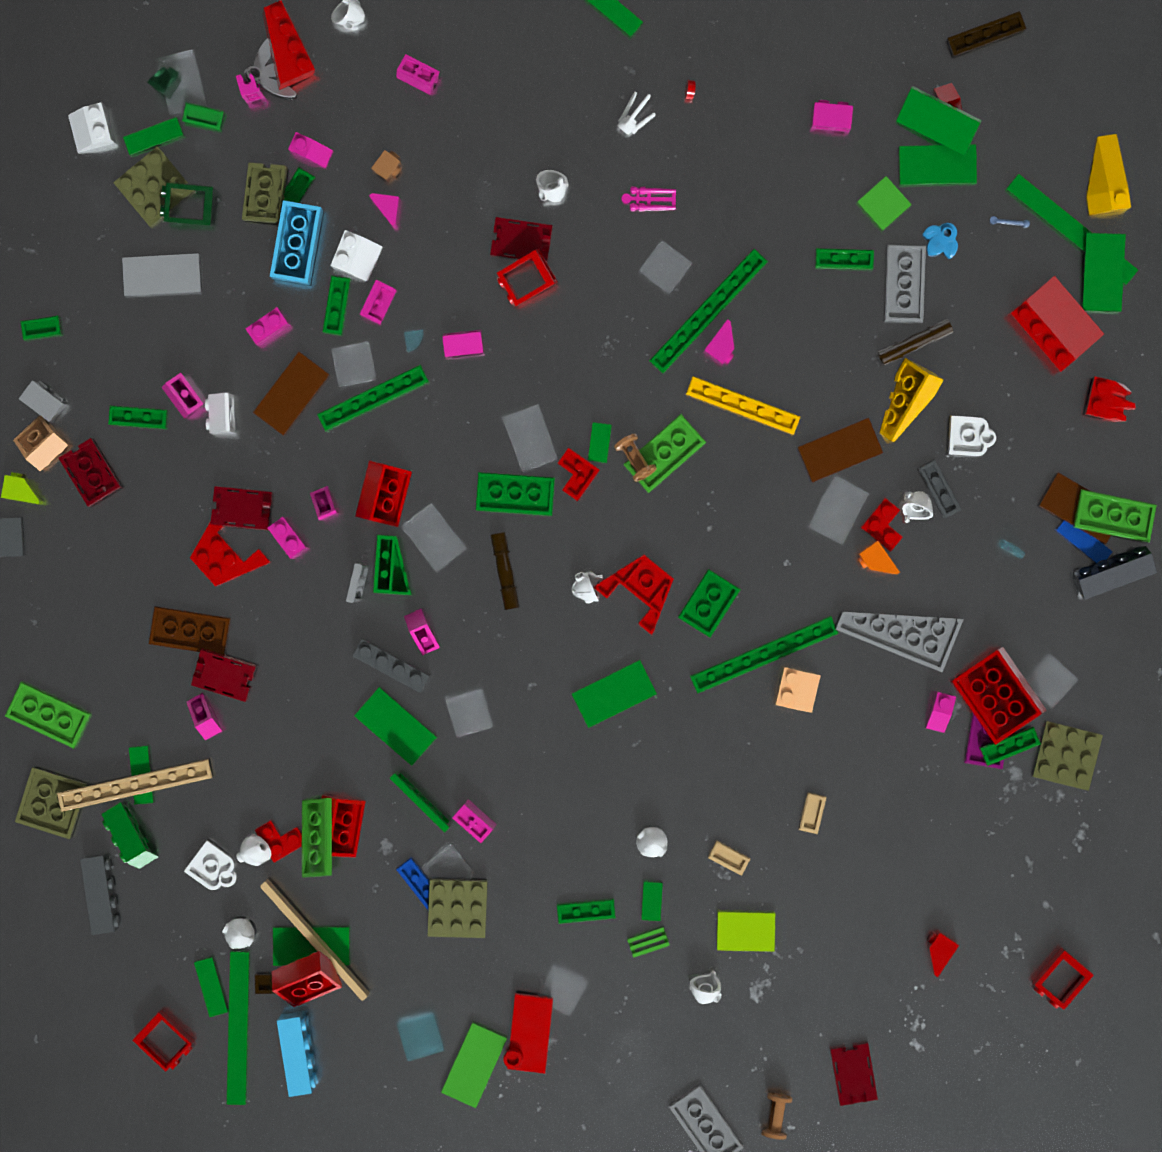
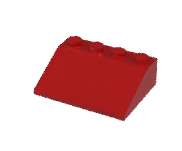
[1010,276,1104,372]
[952,647,1047,745]

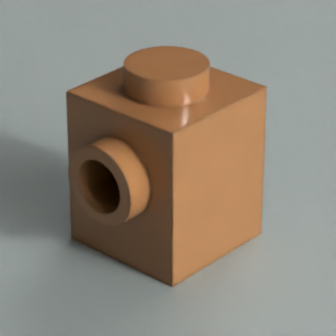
[371,150,402,182]

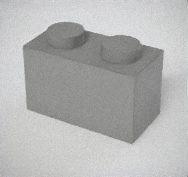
[19,380,67,423]

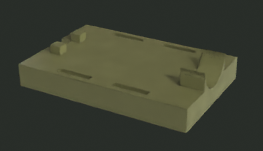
[242,163,287,224]

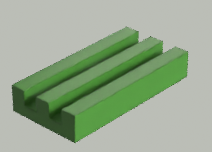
[627,927,670,958]

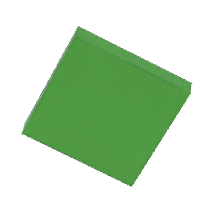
[857,176,912,231]

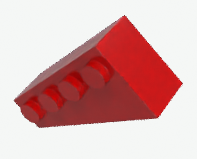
[262,0,315,90]

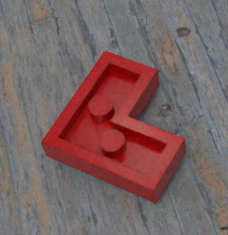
[558,448,600,501]
[860,498,903,552]
[255,820,302,863]

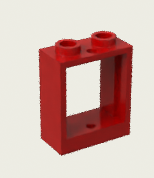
[497,249,558,306]
[1032,947,1094,1010]
[132,1009,195,1072]

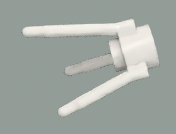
[617,92,655,135]

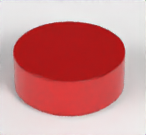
[685,80,696,100]
[503,1048,523,1069]

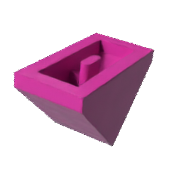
[369,193,400,228]
[310,486,339,521]

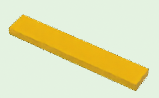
[686,376,800,435]

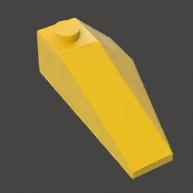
[1086,134,1131,216]
[880,358,943,442]

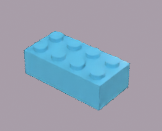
[270,200,323,285]
[277,1011,318,1097]

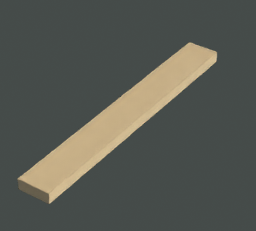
[57,759,213,812]
[261,879,370,1001]

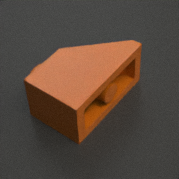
[857,541,900,574]

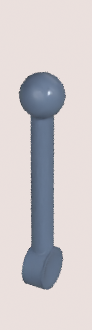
[990,216,1030,227]

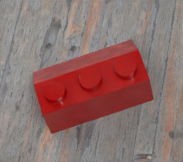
[355,461,412,527]
[321,795,365,857]
[271,951,342,1007]

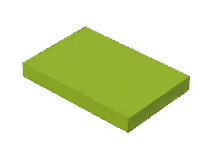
[717,911,775,952]

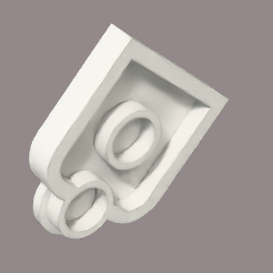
[947,416,996,456]
[184,840,236,890]

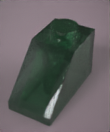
[147,67,182,99]

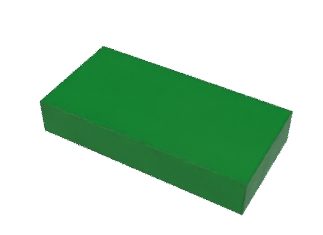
[182,102,224,130]
[284,167,315,203]
[20,315,62,341]
[588,422,612,463]
[641,881,663,921]

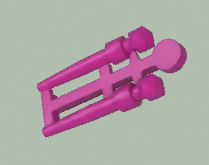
[621,186,676,211]

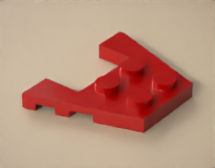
[190,521,271,586]
[593,554,674,635]

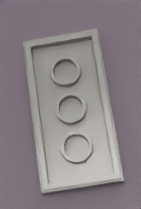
[884,244,926,323]
[122,253,202,297]
[346,563,369,603]
[669,1084,744,1152]

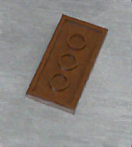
[253,352,330,436]
[797,418,883,483]
[1039,472,1111,544]
[149,606,231,655]

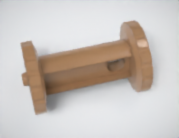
[614,434,657,482]
[761,1093,793,1140]

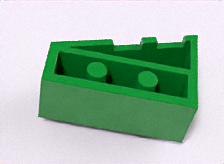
[372,535,412,595]
[101,802,158,869]

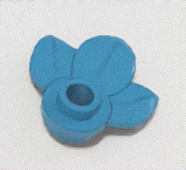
[923,223,958,259]

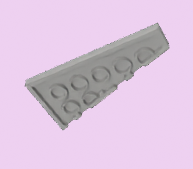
[835,612,964,672]

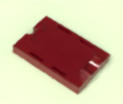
[490,217,553,262]
[59,438,121,507]
[210,486,272,531]
[191,648,257,702]
[830,1042,878,1106]

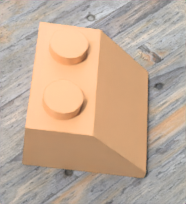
[13,415,68,471]
[774,666,821,713]

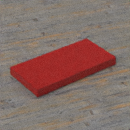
[507,993,554,1074]

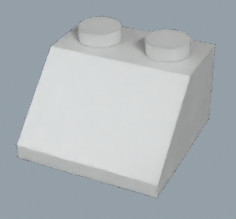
[68,102,115,153]
[330,230,382,282]
[205,393,235,434]

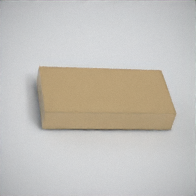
[799,792,827,834]
[708,840,750,876]

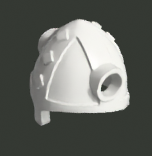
[331,0,365,29]
[536,170,568,202]
[902,491,933,523]
[571,571,603,603]
[636,827,667,857]
[236,834,271,866]
[222,918,255,949]
[690,970,721,1004]

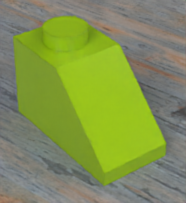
[1,472,43,505]

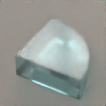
[404,329,424,352]
[999,539,1025,559]

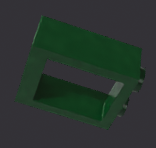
[160,181,213,226]

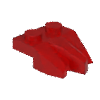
[1085,376,1136,422]

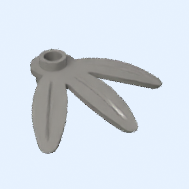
[243,38,296,97]

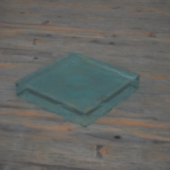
[397,1013,445,1061]

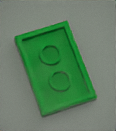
[678,569,741,638]

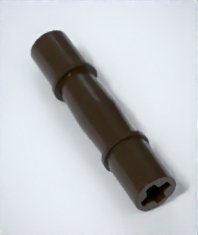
[877,319,954,365]
[490,532,519,610]

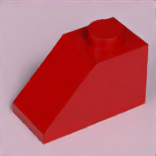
[927,930,959,977]

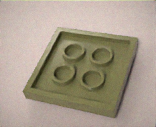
[113,146,195,228]
[1032,721,1103,791]
[15,767,88,839]
[427,879,487,938]

